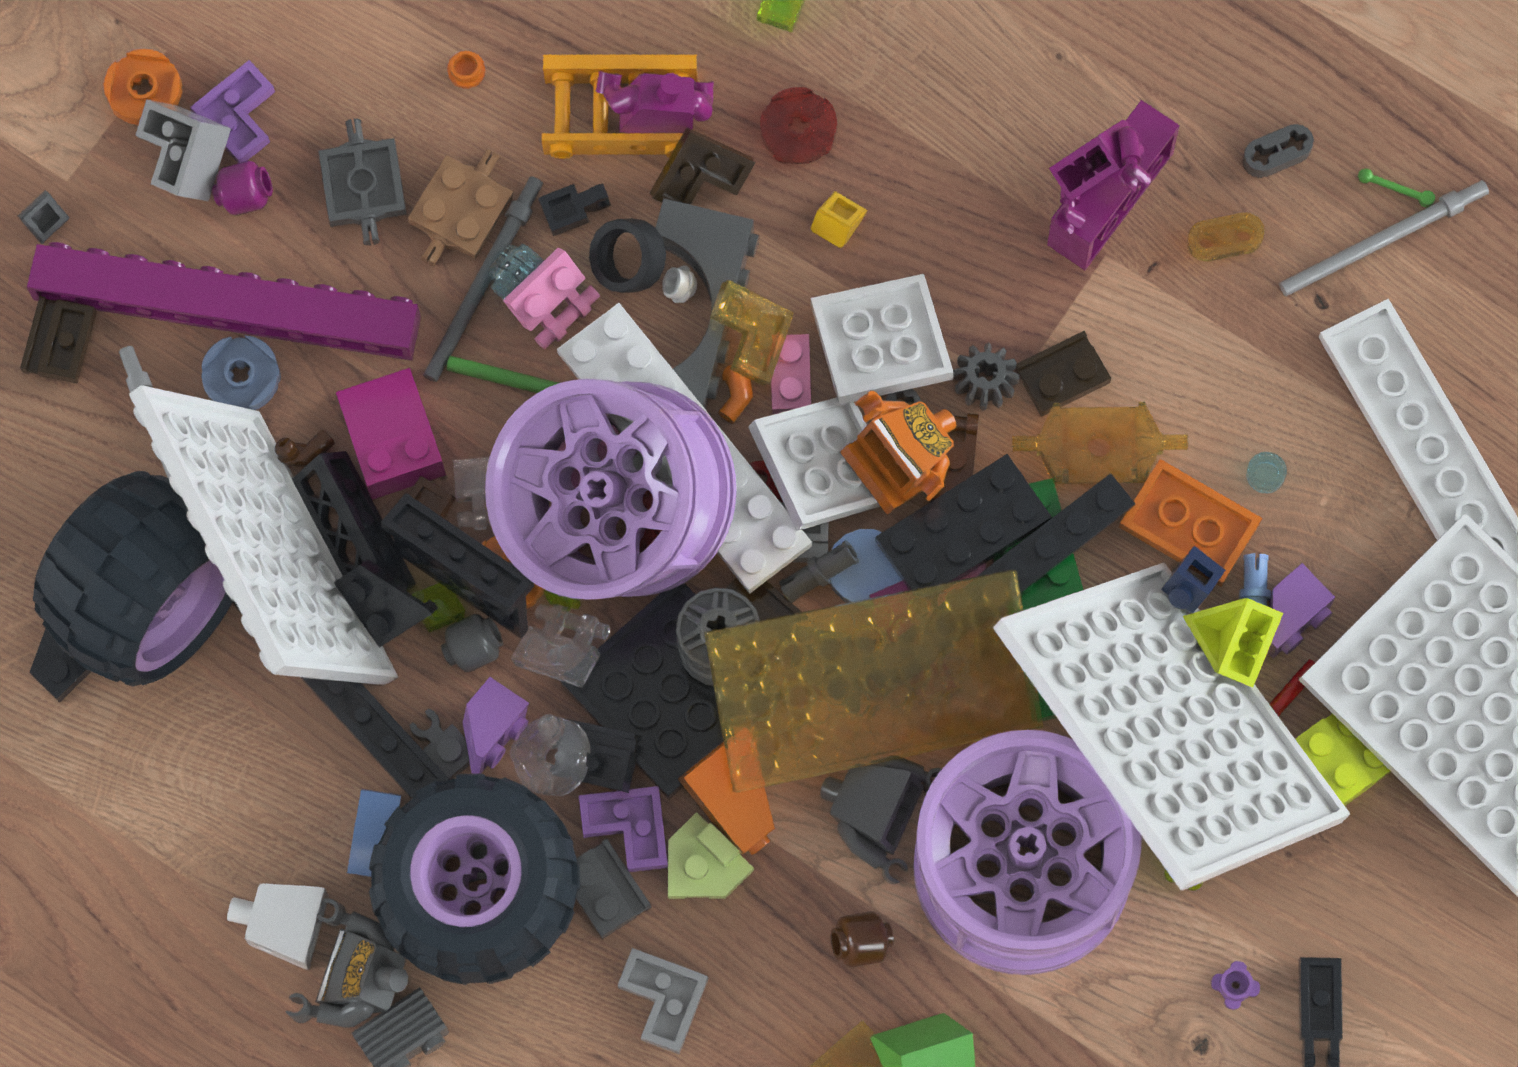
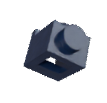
[1161,546,1226,613]

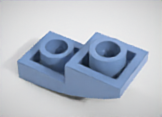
[347,789,401,877]

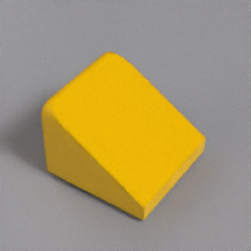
[811,191,867,248]

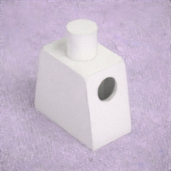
[227,883,329,970]

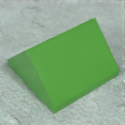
[870,1013,975,1067]

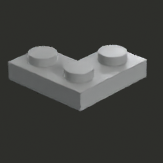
[617,948,708,1054]

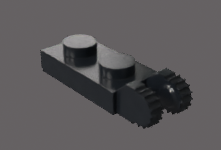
[1299,957,1343,1067]

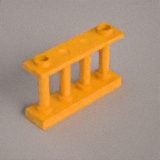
[541,55,698,159]

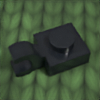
[538,184,611,236]

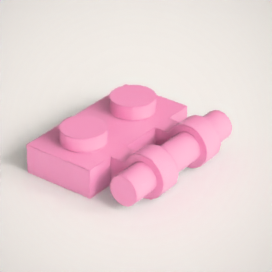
[503,248,600,349]

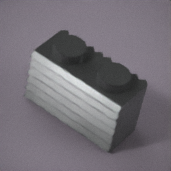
[351,987,449,1067]

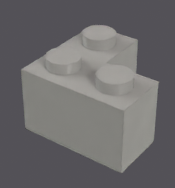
[135,99,231,201]

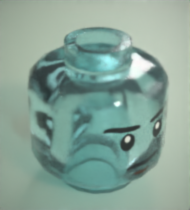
[488,243,544,300]

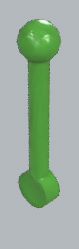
[1358,168,1435,207]

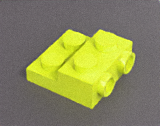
[1295,714,1391,806]

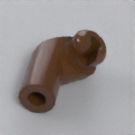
[274,429,335,467]

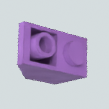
[1267,563,1335,658]
[462,677,529,774]

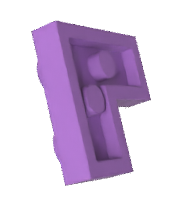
[190,60,275,163]
[579,786,668,872]

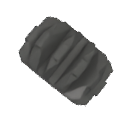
[953,342,1019,411]

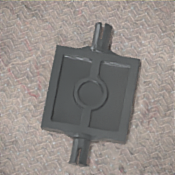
[318,118,407,246]

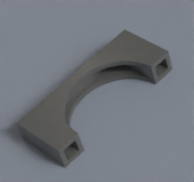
[607,199,760,428]

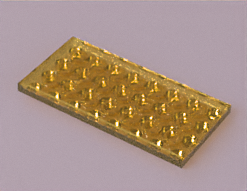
[704,569,1044,793]

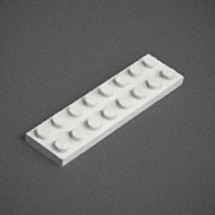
[1318,299,1518,564]
[557,303,812,594]

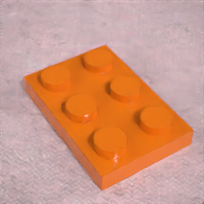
[1119,459,1262,587]

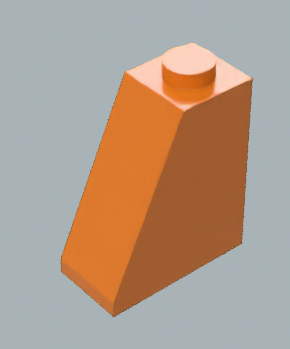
[678,727,775,855]

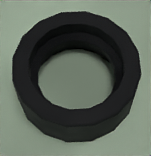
[589,218,666,293]

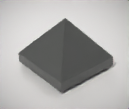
[18,190,69,244]

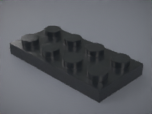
[875,454,1052,605]

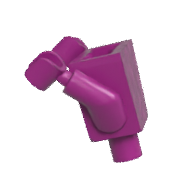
[596,71,714,133]
[1049,120,1151,234]

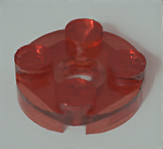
[760,87,837,164]

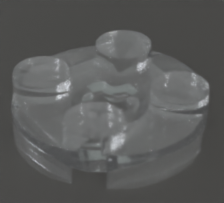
[510,714,591,796]

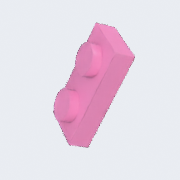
[770,334,811,414]

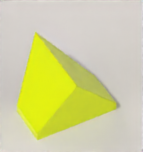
[1183,598,1283,688]

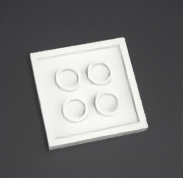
[811,274,953,404]
[748,397,881,531]

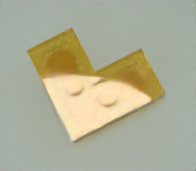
[710,280,794,385]

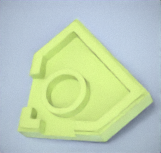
[668,812,754,899]

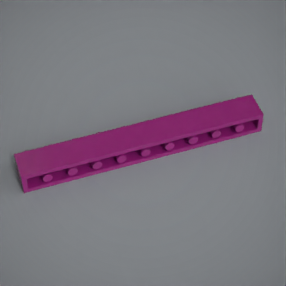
[27,242,421,361]

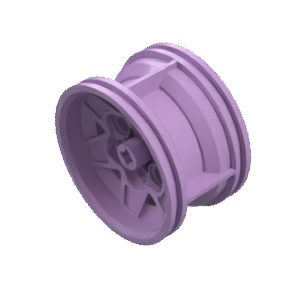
[485,379,737,600]
[913,730,1141,975]

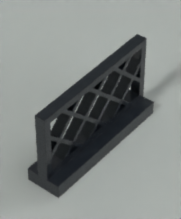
[381,493,534,638]

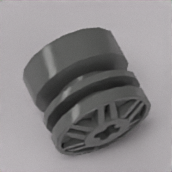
[676,588,762,687]

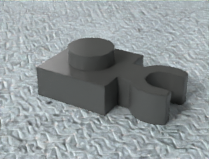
[409,709,470,780]

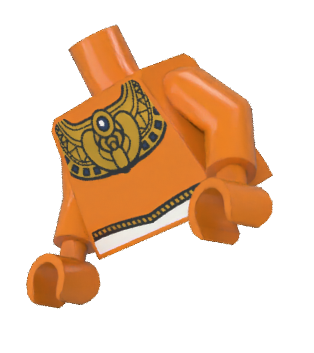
[854,391,956,501]

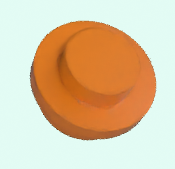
[447,51,486,89]

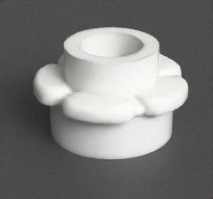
[662,265,697,303]

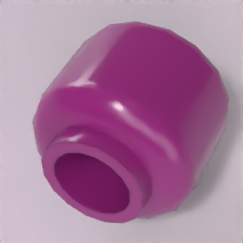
[212,161,273,216]

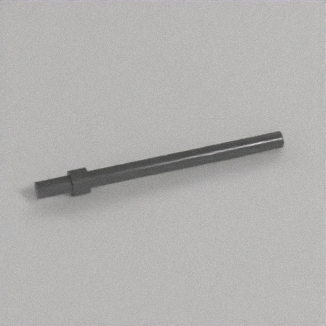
[423,176,543,382]

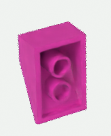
[336,368,446,500]

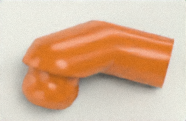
[718,364,753,424]

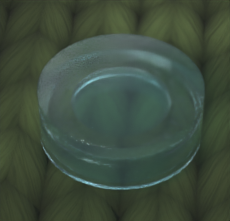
[1246,452,1287,493]

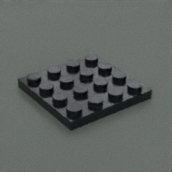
[561,583,787,799]

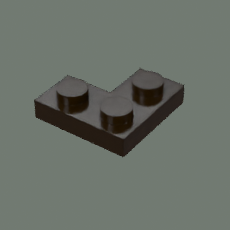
[650,127,755,205]

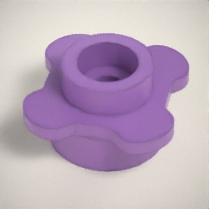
[1211,961,1260,1010]

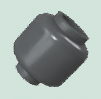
[441,614,503,672]

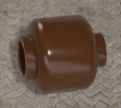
[830,911,894,967]

